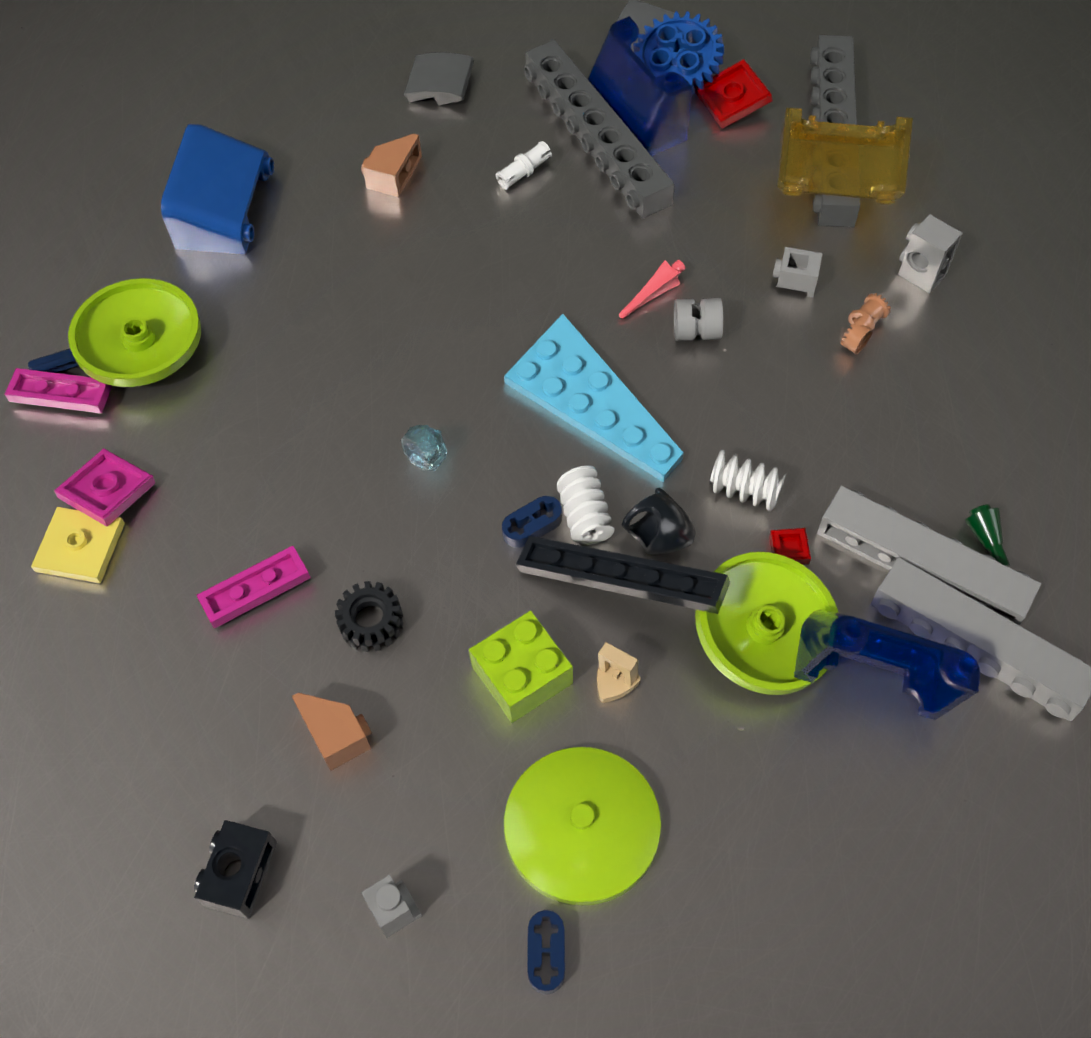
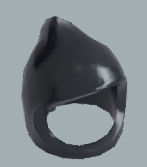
[621,487,696,555]

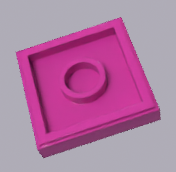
[54,448,155,527]

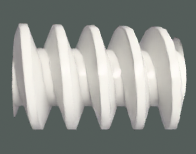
[709,450,787,511]
[557,466,615,545]

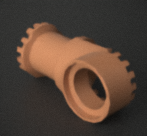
[841,293,891,354]

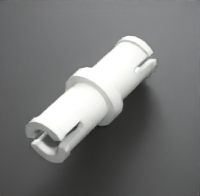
[495,141,552,190]

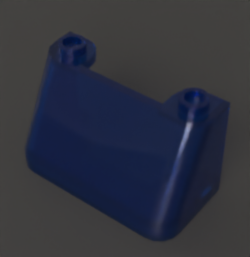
[587,16,692,156]
[794,609,980,720]

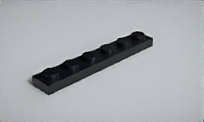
[516,536,730,614]

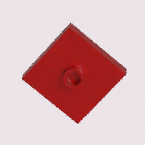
[694,59,772,129]

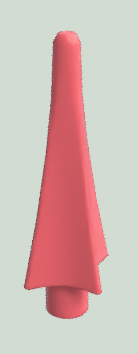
[619,260,686,319]

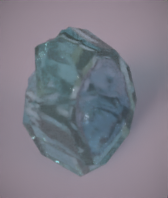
[401,425,447,471]

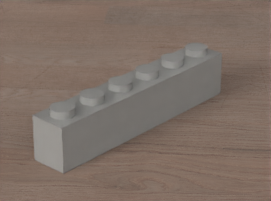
[817,486,1042,625]
[871,557,1091,722]

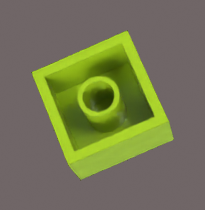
[469,610,573,723]

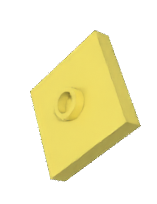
[31,507,125,584]

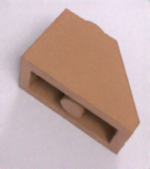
[361,134,422,197]
[292,692,372,771]

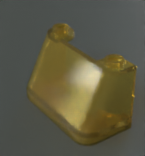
[777,108,913,204]

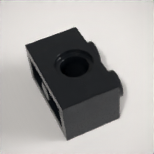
[194,820,277,919]

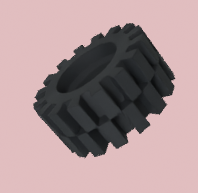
[335,581,403,652]

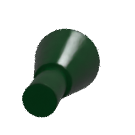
[965,504,1010,567]

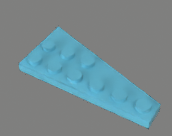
[504,314,684,483]

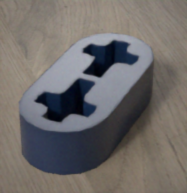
[502,496,562,548]
[527,910,565,995]

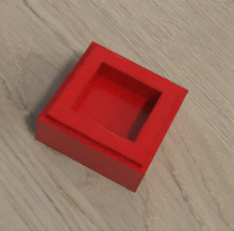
[769,528,811,565]

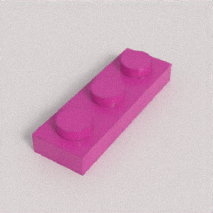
[4,368,112,413]
[196,545,311,629]

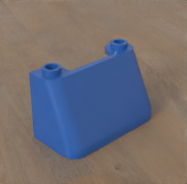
[161,124,274,255]

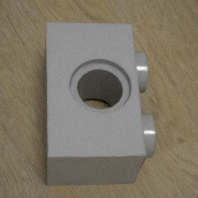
[898,214,962,293]

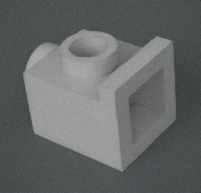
[773,247,823,297]
[361,875,422,938]

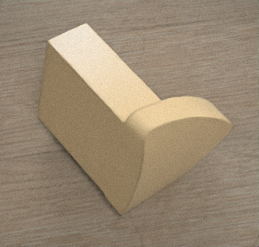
[597,642,641,703]

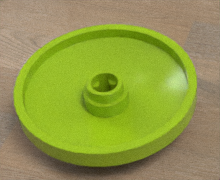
[68,278,201,387]
[695,552,841,695]
[504,747,661,906]

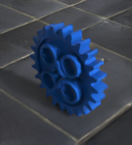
[632,11,724,97]

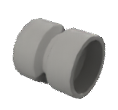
[674,298,723,341]

